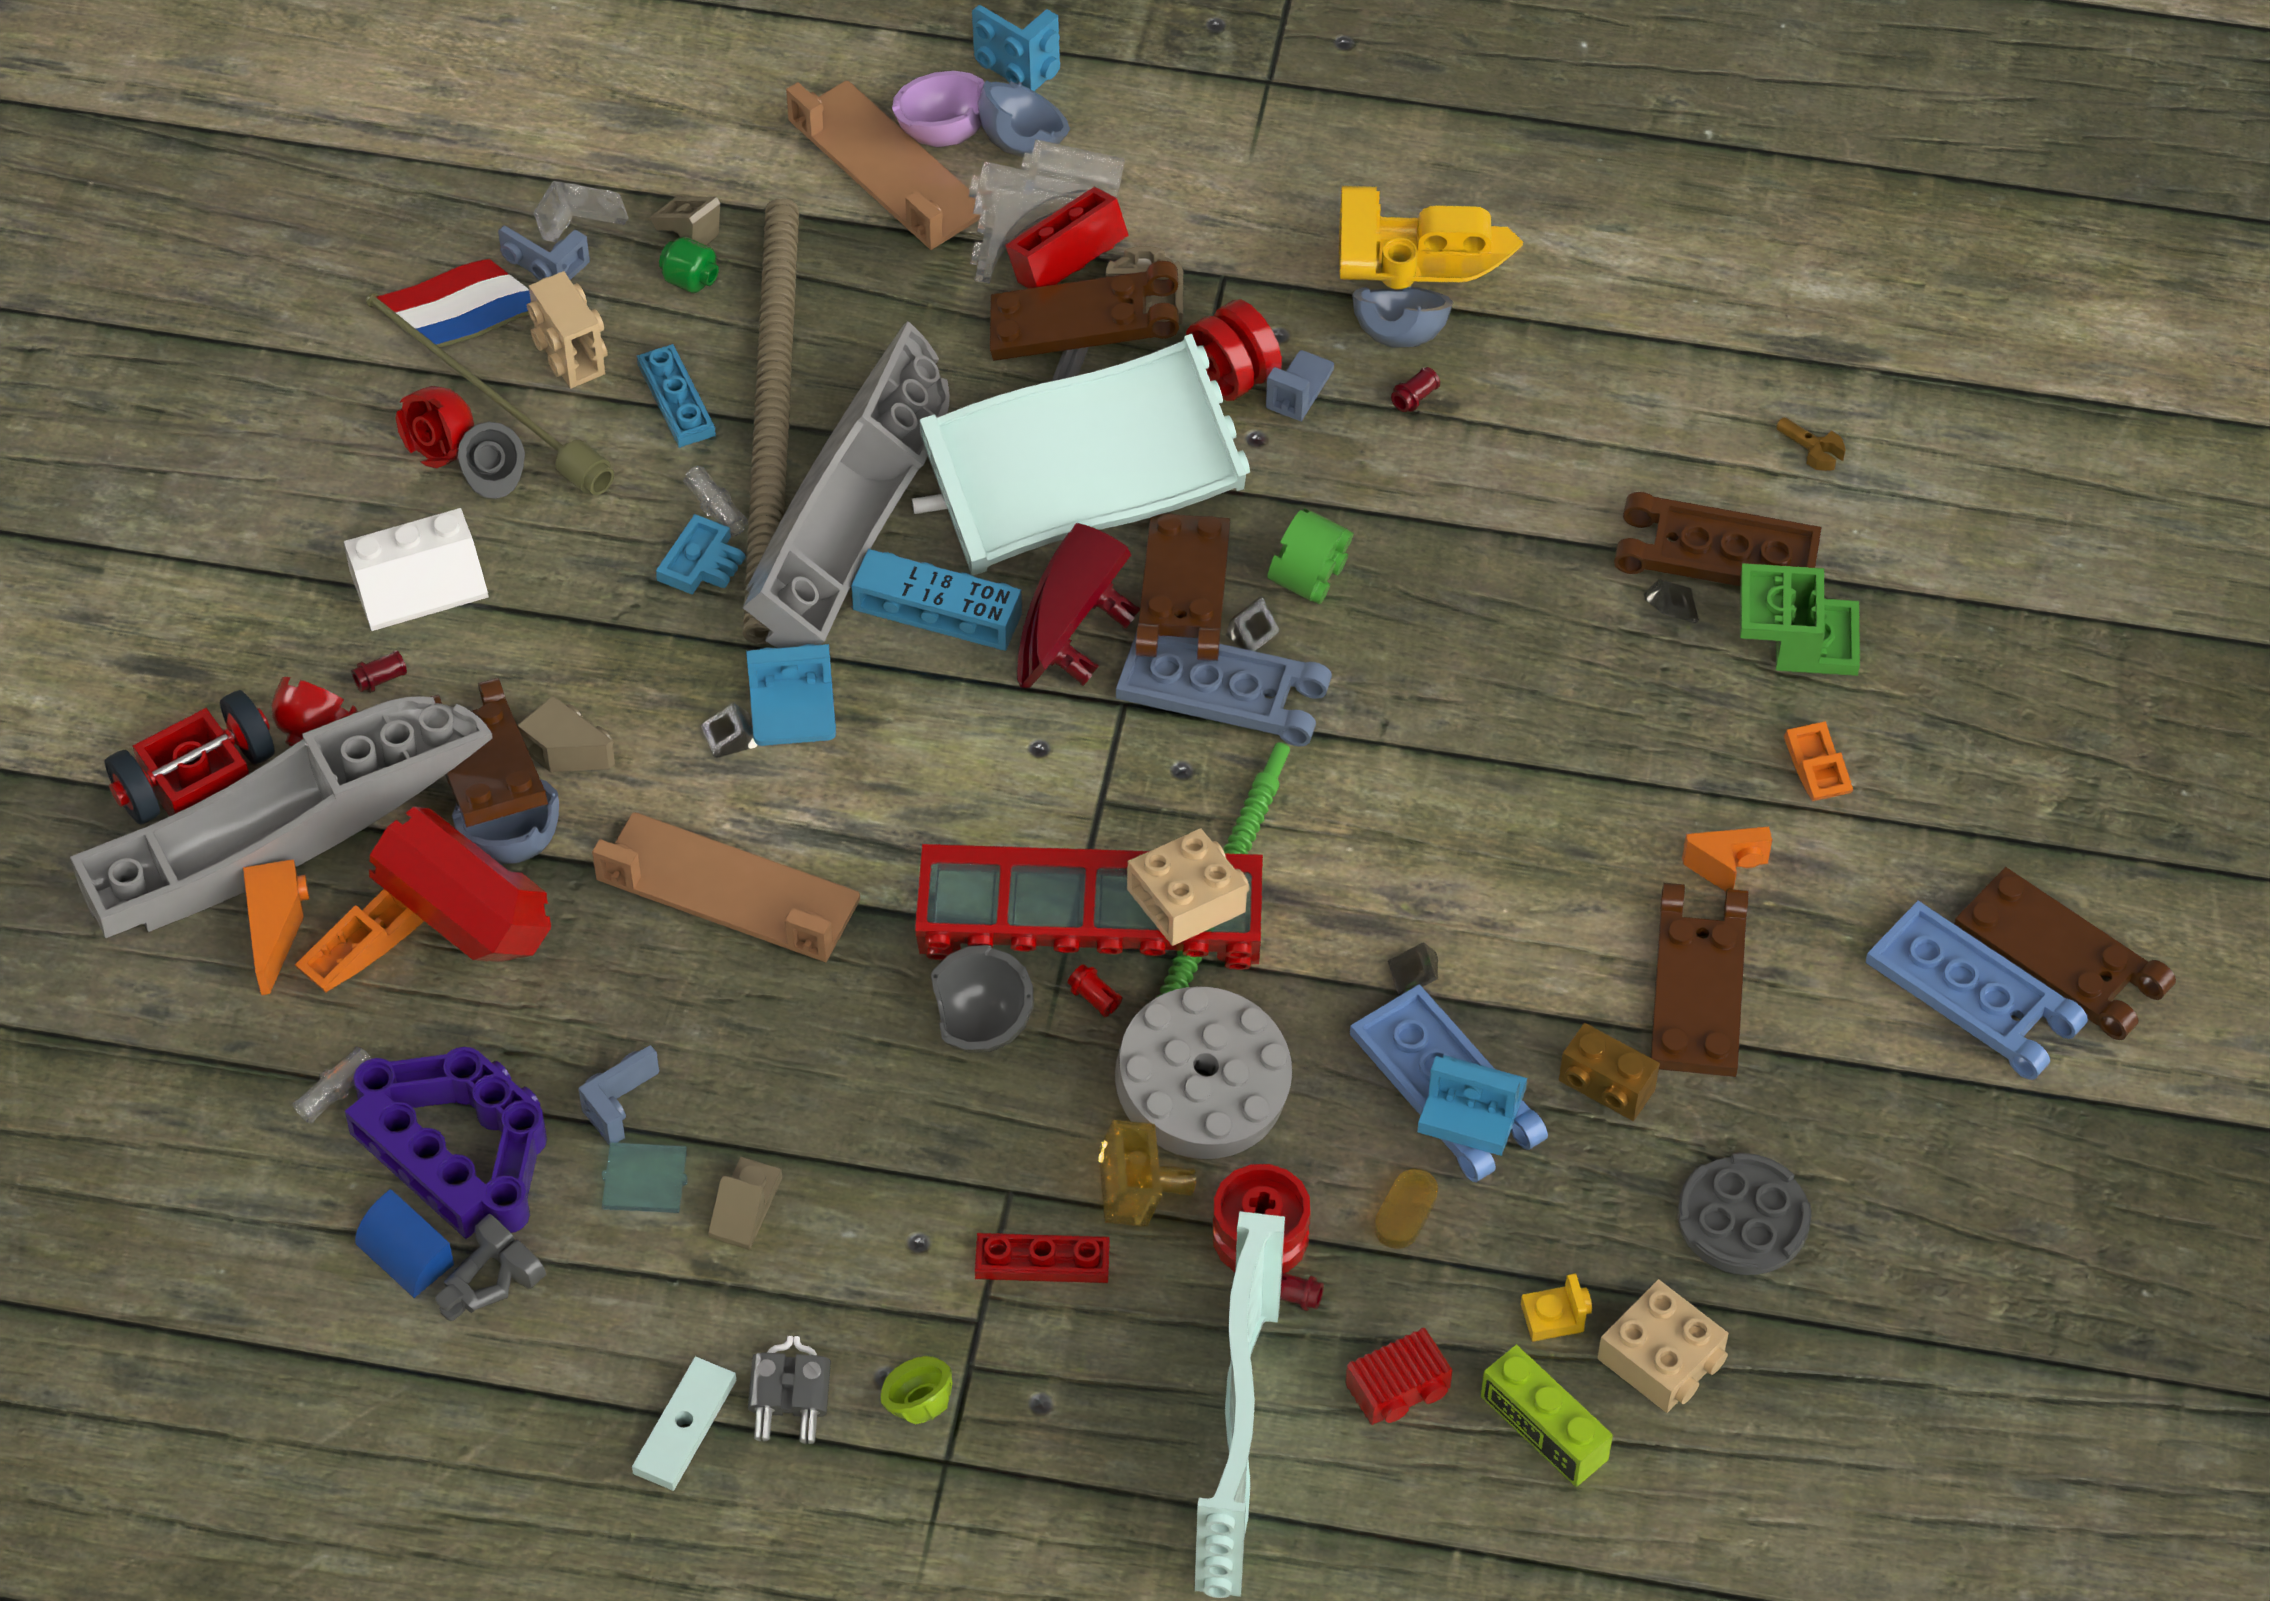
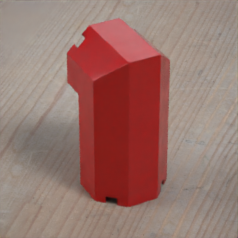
[369,807,551,962]

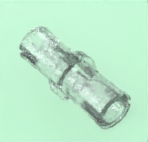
[683,466,748,537]
[292,1046,372,1124]

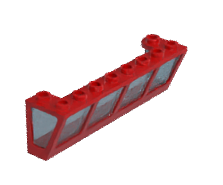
[915,844,1263,970]

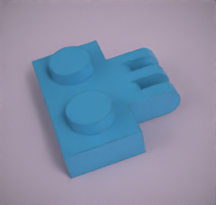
[656,514,746,595]

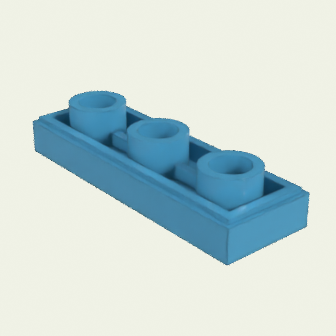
[637,344,716,448]

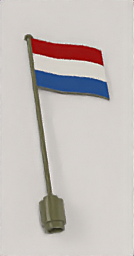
[366,259,614,495]

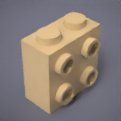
[527,271,608,389]
[1127,828,1249,946]
[1597,1279,1729,1413]

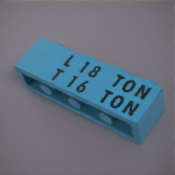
[851,549,1022,651]

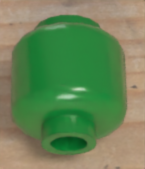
[659,236,719,293]

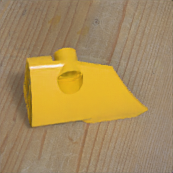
[1339,186,1523,290]

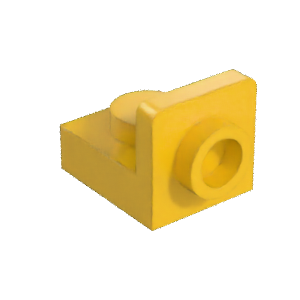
[1521,1273,1592,1342]

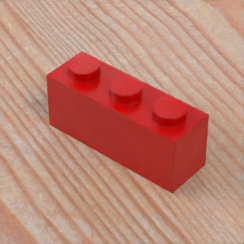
[1005,186,1129,289]

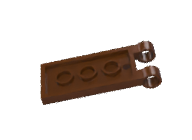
[990,261,1179,361]
[1614,492,1822,586]
[1136,514,1231,661]
[430,677,548,828]
[1954,867,2176,1040]
[1650,882,1749,1077]

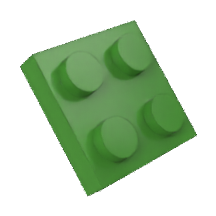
[1740,563,1860,676]

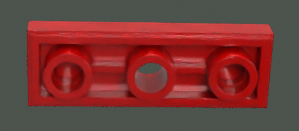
[975,1233,1110,1283]

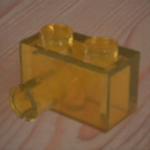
[1098,1120,1196,1227]

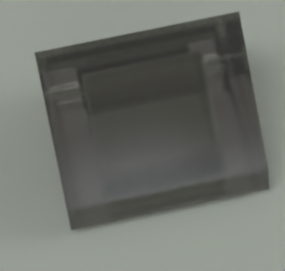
[1226,597,1280,651]

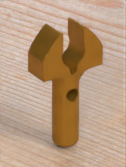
[1776,417,1846,471]

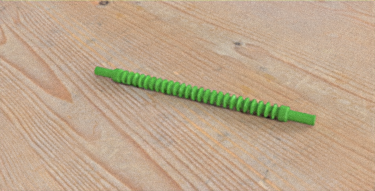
[1156,742,1290,998]

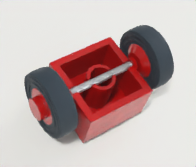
[104,690,275,824]

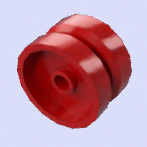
[1186,299,1282,401]
[1213,1164,1311,1273]

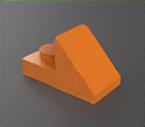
[1682,826,1772,892]

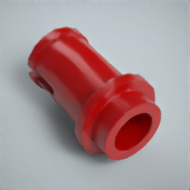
[1067,964,1123,1018]

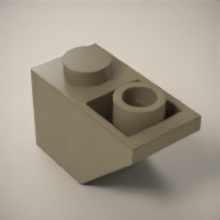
[517,696,615,772]

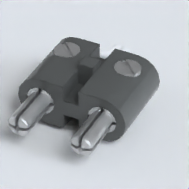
[748,1336,831,1444]

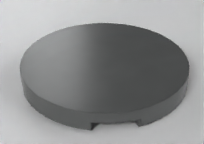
[1678,1153,1811,1275]

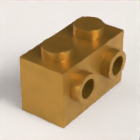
[1559,1022,1660,1121]

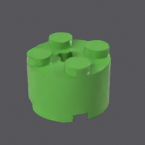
[1267,508,1354,605]

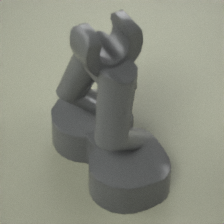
[436,1214,546,1321]

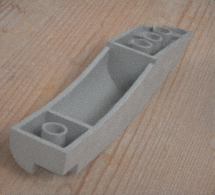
[70,696,492,938]

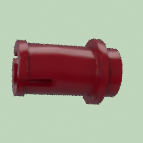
[1391,367,1440,412]
[351,650,407,693]
[1280,1273,1324,1311]

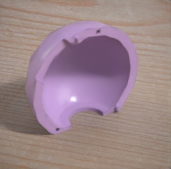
[892,71,985,147]

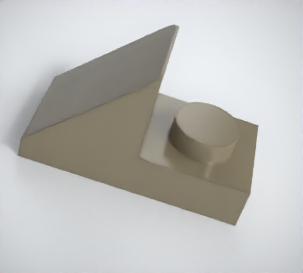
[649,196,720,245]
[708,1157,782,1250]

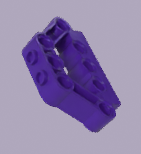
[345,1047,547,1239]

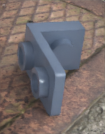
[498,225,590,281]
[1266,350,1334,422]
[578,1045,659,1147]

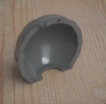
[931,945,1034,1053]

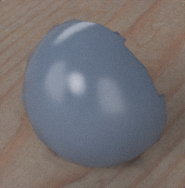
[978,80,1070,157]
[1352,286,1453,348]
[452,779,559,864]

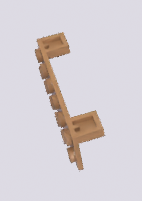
[786,81,989,250]
[592,812,860,962]

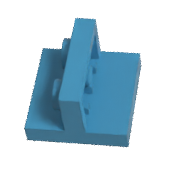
[1417,1055,1527,1156]

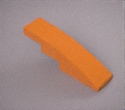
[295,889,425,993]

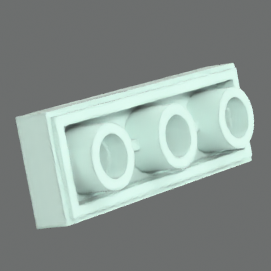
[632,1356,737,1491]

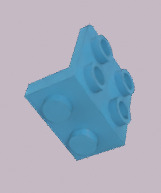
[972,5,1060,91]
[746,644,836,746]

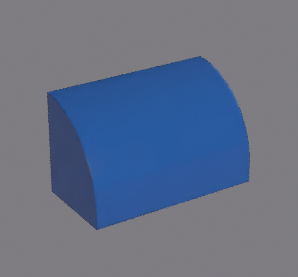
[355,1189,454,1298]

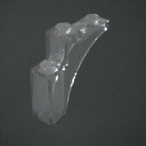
[969,139,1125,284]

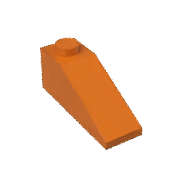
[243,859,309,995]

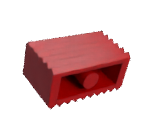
[1345,1328,1453,1425]

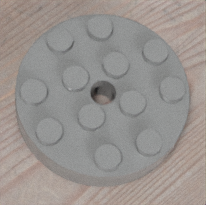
[1115,986,1292,1159]

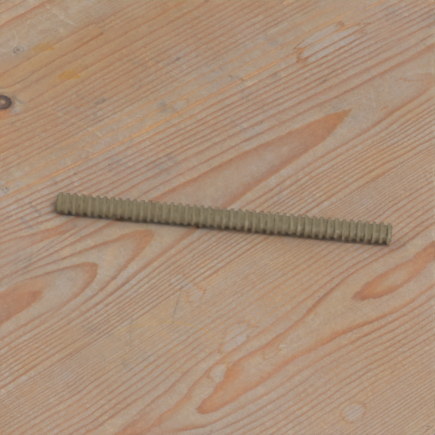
[743,199,799,644]

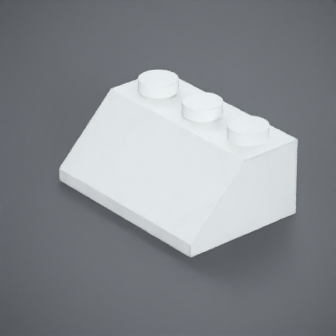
[343,508,489,631]

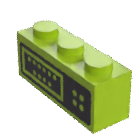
[1481,1344,1613,1487]

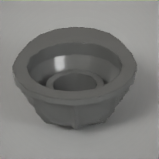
[457,422,525,499]

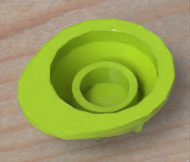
[880,1356,953,1425]

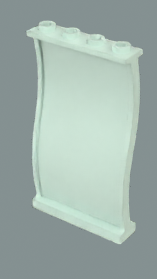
[920,334,1250,576]
[1195,1211,1285,1598]

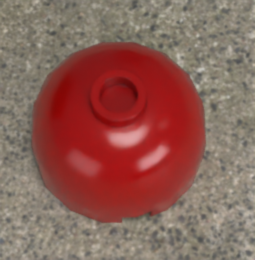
[396,386,474,468]
[271,676,358,747]

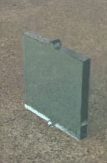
[602,1143,688,1213]

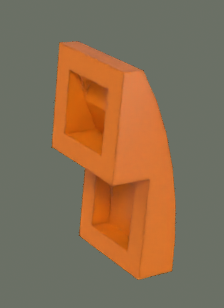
[1784,721,1853,801]

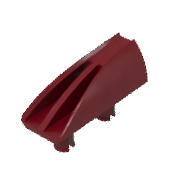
[1017,523,1140,689]

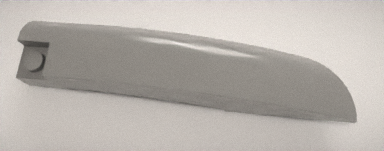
[742,321,950,648]

